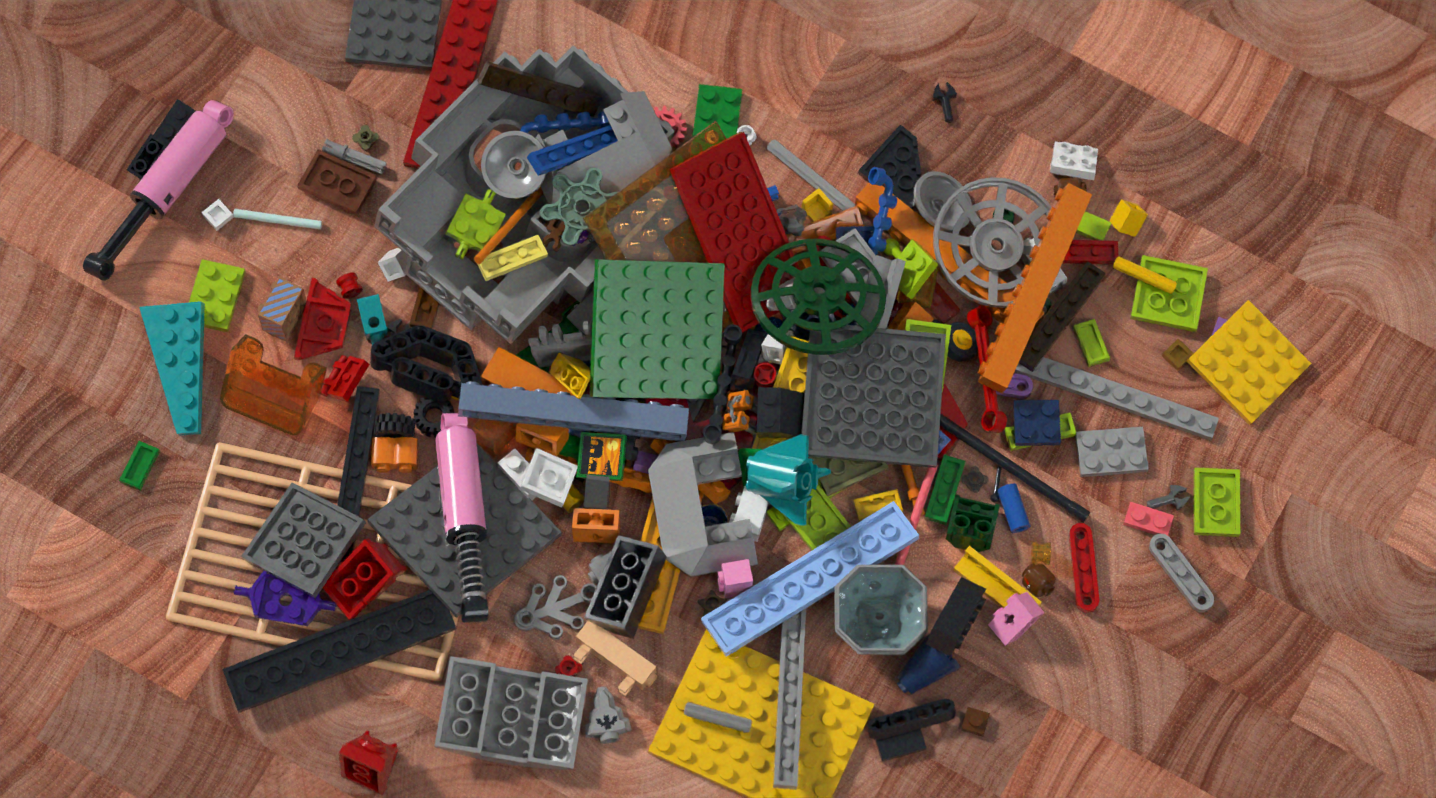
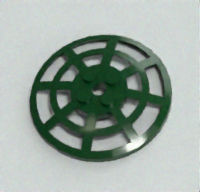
[751,239,886,355]

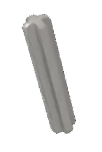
[684,702,752,733]

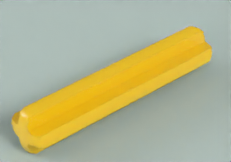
[1113,257,1177,294]

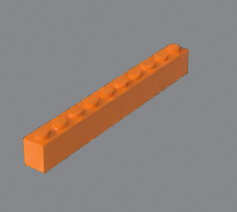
[855,183,1045,332]
[978,183,1092,393]

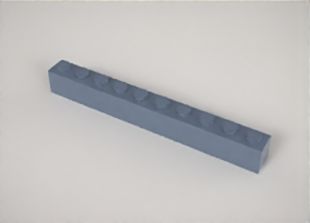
[458,381,689,441]

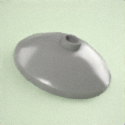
[481,131,547,199]
[914,171,972,232]

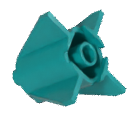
[746,434,831,526]

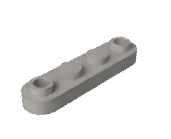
[1149,534,1214,612]

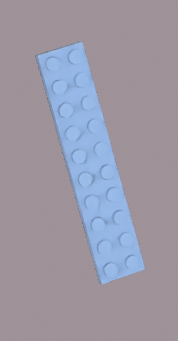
[701,501,919,657]

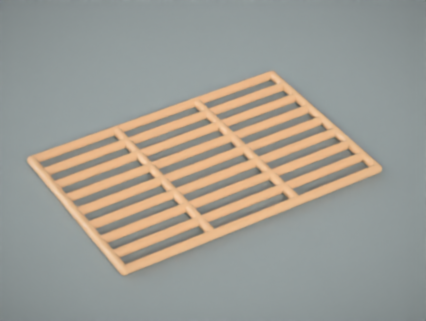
[166,442,459,682]

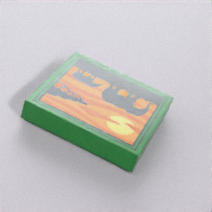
[577,432,627,481]

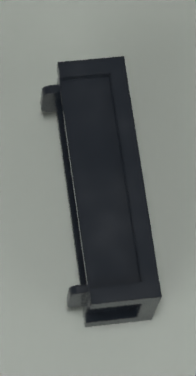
[730,329,766,392]

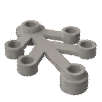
[514,575,597,640]

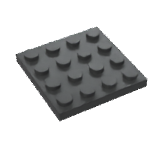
[345,0,442,70]
[241,482,366,598]

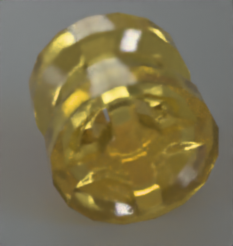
[1031,541,1051,565]

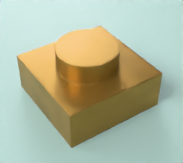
[1162,339,1194,371]

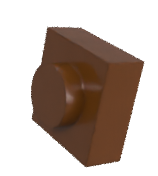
[961,707,990,737]

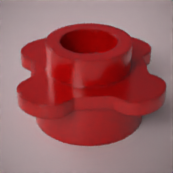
[555,655,582,677]

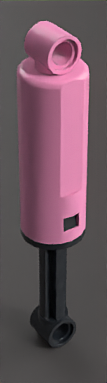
[83,100,234,281]

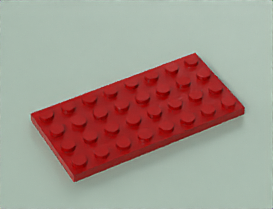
[669,132,800,333]

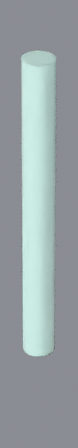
[233,209,322,230]

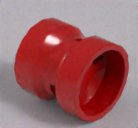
[754,363,776,388]

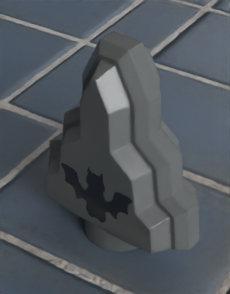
[776,204,807,236]

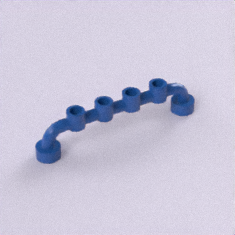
[519,111,610,135]
[868,167,897,255]

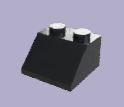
[757,387,805,438]

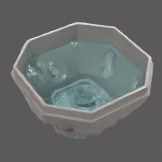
[834,565,928,655]

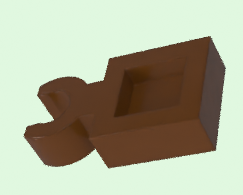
[542,219,565,252]

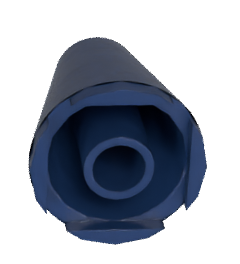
[896,633,961,694]

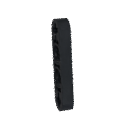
[868,699,956,740]

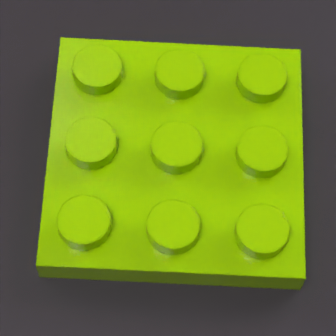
[1130,255,1208,332]

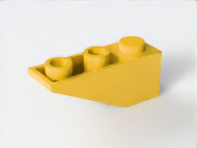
[549,353,590,399]

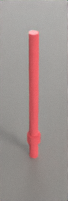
[894,465,938,565]

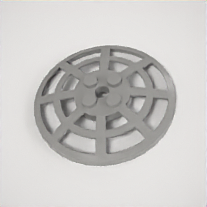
[933,177,1062,308]

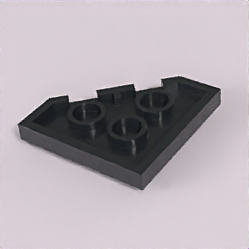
[858,125,921,209]

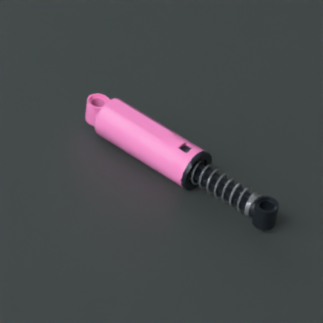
[435,413,488,623]

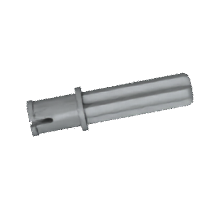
[322,139,387,174]

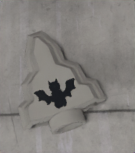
[585,686,632,744]

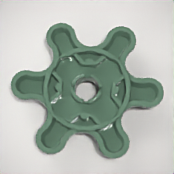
[540,168,624,245]

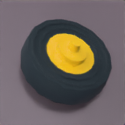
[947,322,978,362]

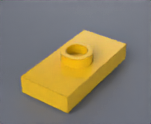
[853,489,903,522]

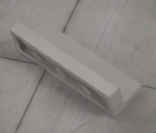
[854,255,906,329]

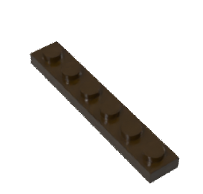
[477,61,603,117]
[1019,261,1106,372]

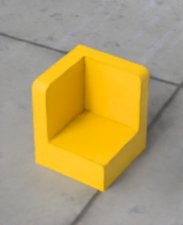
[801,188,833,222]
[1109,199,1148,237]

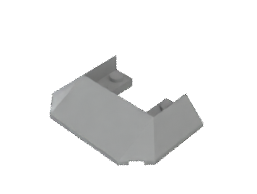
[535,91,672,213]
[648,432,758,577]

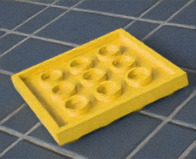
[1187,300,1311,425]

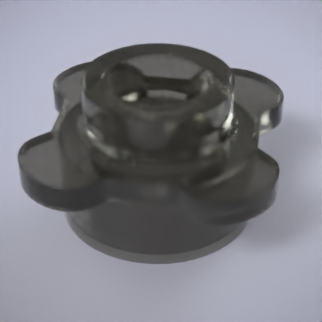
[961,466,989,493]

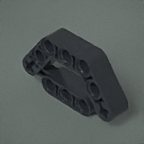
[370,325,482,403]

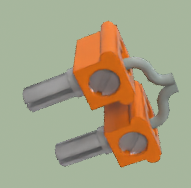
[722,390,758,435]

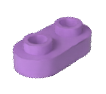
[996,373,1033,399]

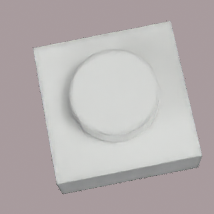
[202,199,234,231]

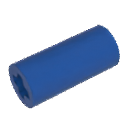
[997,483,1031,533]

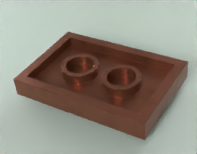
[297,149,377,216]

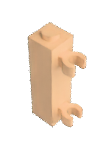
[573,621,657,696]

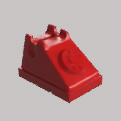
[323,538,407,620]
[339,730,398,795]

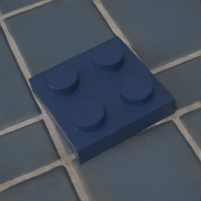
[1013,400,1061,446]

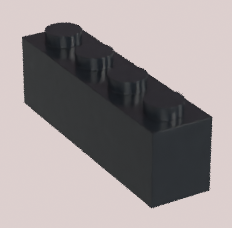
[926,577,986,656]

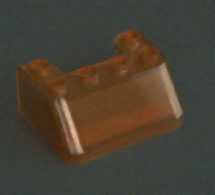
[220,334,327,436]

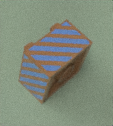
[257,277,306,341]

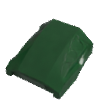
[946,495,1000,552]

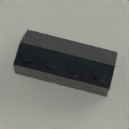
[584,535,667,639]

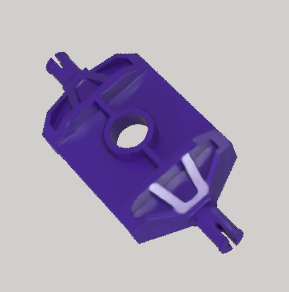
[234,571,337,626]

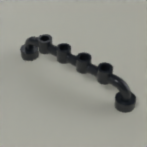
[703,324,742,444]

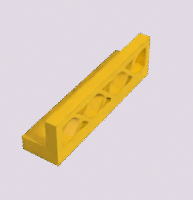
[953,546,1042,608]

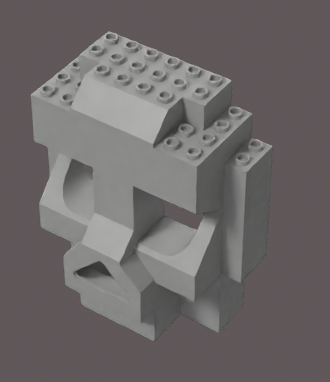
[374,45,674,344]

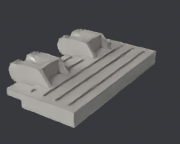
[528,320,592,368]

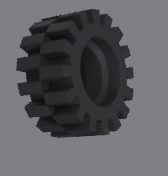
[413,397,454,438]
[373,413,416,438]

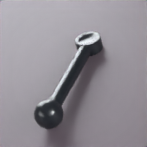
[990,465,1002,503]

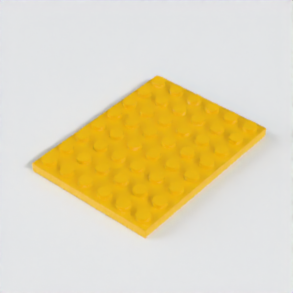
[648,629,874,798]

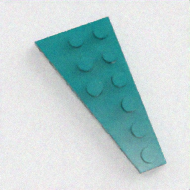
[139,301,205,436]

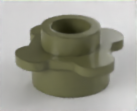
[352,125,379,150]

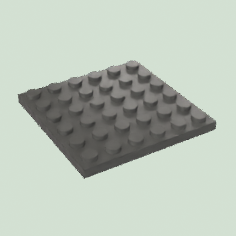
[802,322,946,468]
[368,444,562,618]

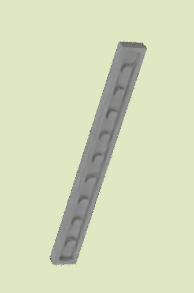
[1015,357,1219,441]
[773,608,806,790]

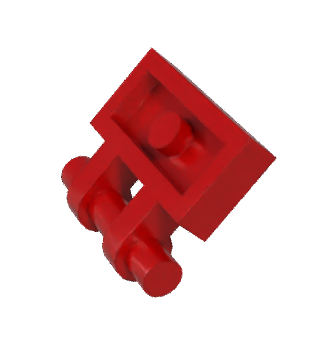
[319,355,370,402]

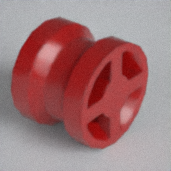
[336,272,363,299]

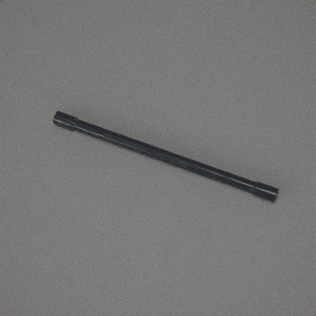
[940,413,1091,523]

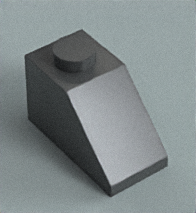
[584,475,610,510]

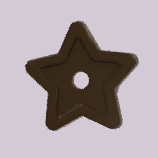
[698,590,727,616]

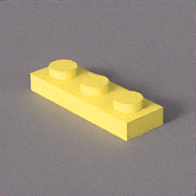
[477,235,548,281]

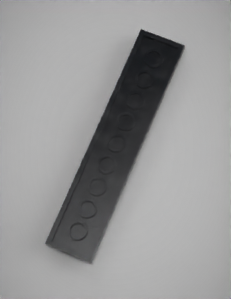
[222,590,457,713]

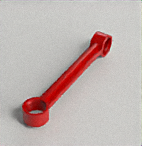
[967,305,1007,433]

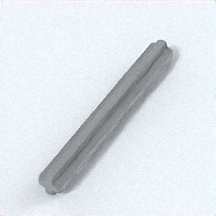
[767,139,856,211]

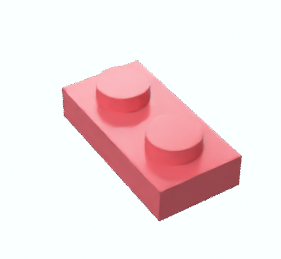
[1123,502,1174,536]

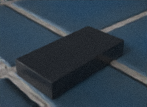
[875,729,926,762]

